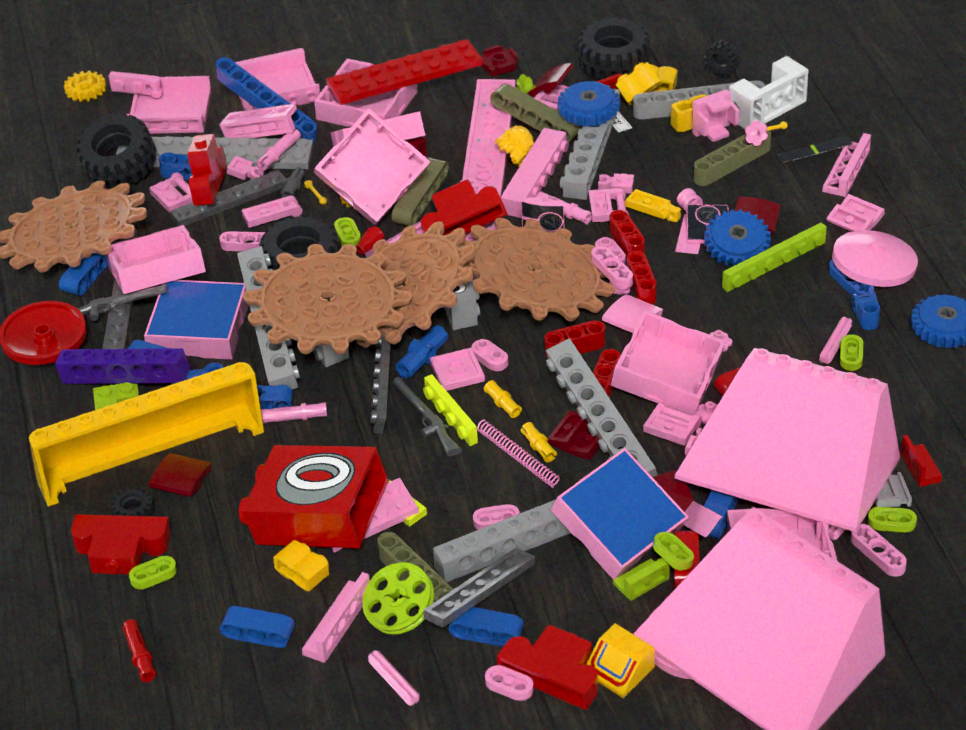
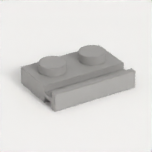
[875,472,912,507]

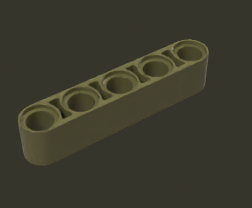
[490,84,580,142]
[694,130,771,186]
[392,158,449,226]
[377,532,454,603]

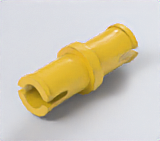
[484,380,522,418]
[521,422,557,463]

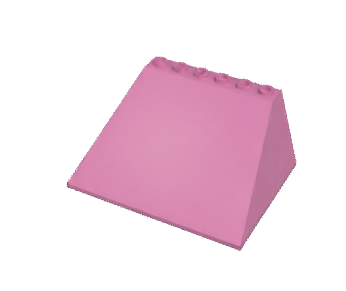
[675,348,900,532]
[633,507,885,730]

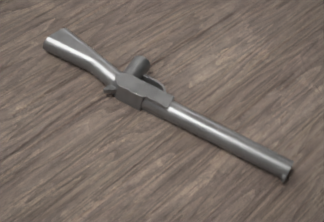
[78,284,168,321]
[393,377,462,456]

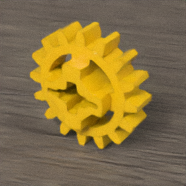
[64,71,106,102]

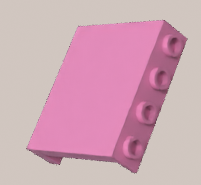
[235,48,320,111]
[127,76,212,134]

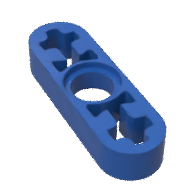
[829,259,874,295]

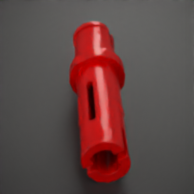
[122,619,156,682]

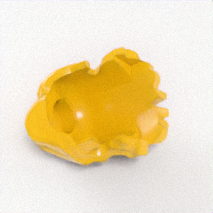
[494,126,534,167]

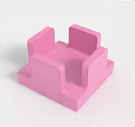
[692,89,739,142]

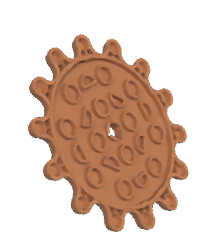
[0,181,147,272]
[458,218,615,321]
[357,221,476,348]
[243,244,412,354]

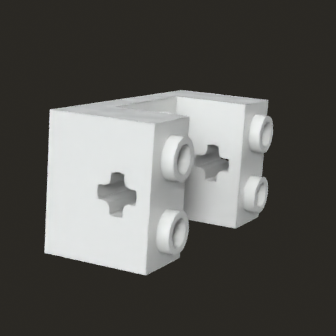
[729,56,808,129]

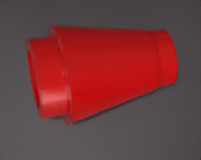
[356,226,385,255]

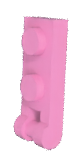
[109,71,162,98]
[242,196,302,228]

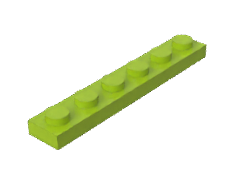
[722,223,827,292]

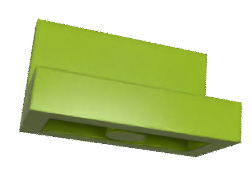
[613,558,669,601]

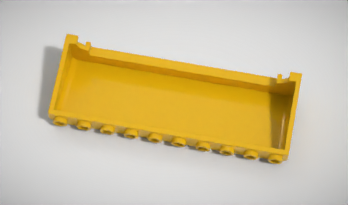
[29,362,264,507]

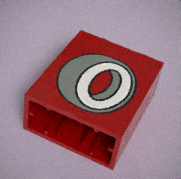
[239,445,389,548]

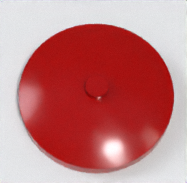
[0,301,87,365]

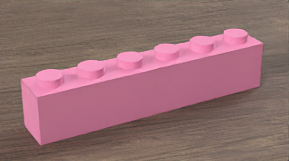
[501,128,569,218]

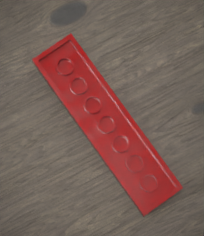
[326,39,483,105]

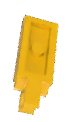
[625,189,681,222]

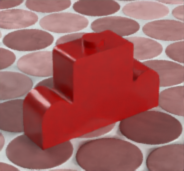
[187,134,227,206]
[421,179,508,236]
[71,514,171,574]
[497,625,598,710]

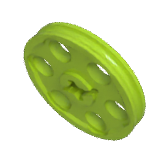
[362,562,434,635]

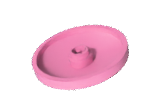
[832,230,918,287]

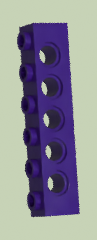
[55,348,190,384]

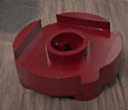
[481,46,518,76]

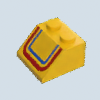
[586,623,655,698]

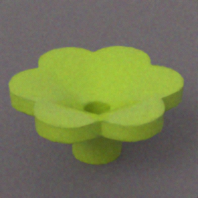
[516,74,533,94]

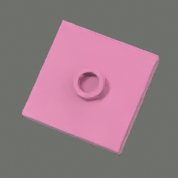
[430,348,485,391]

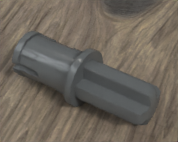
[280,167,305,198]

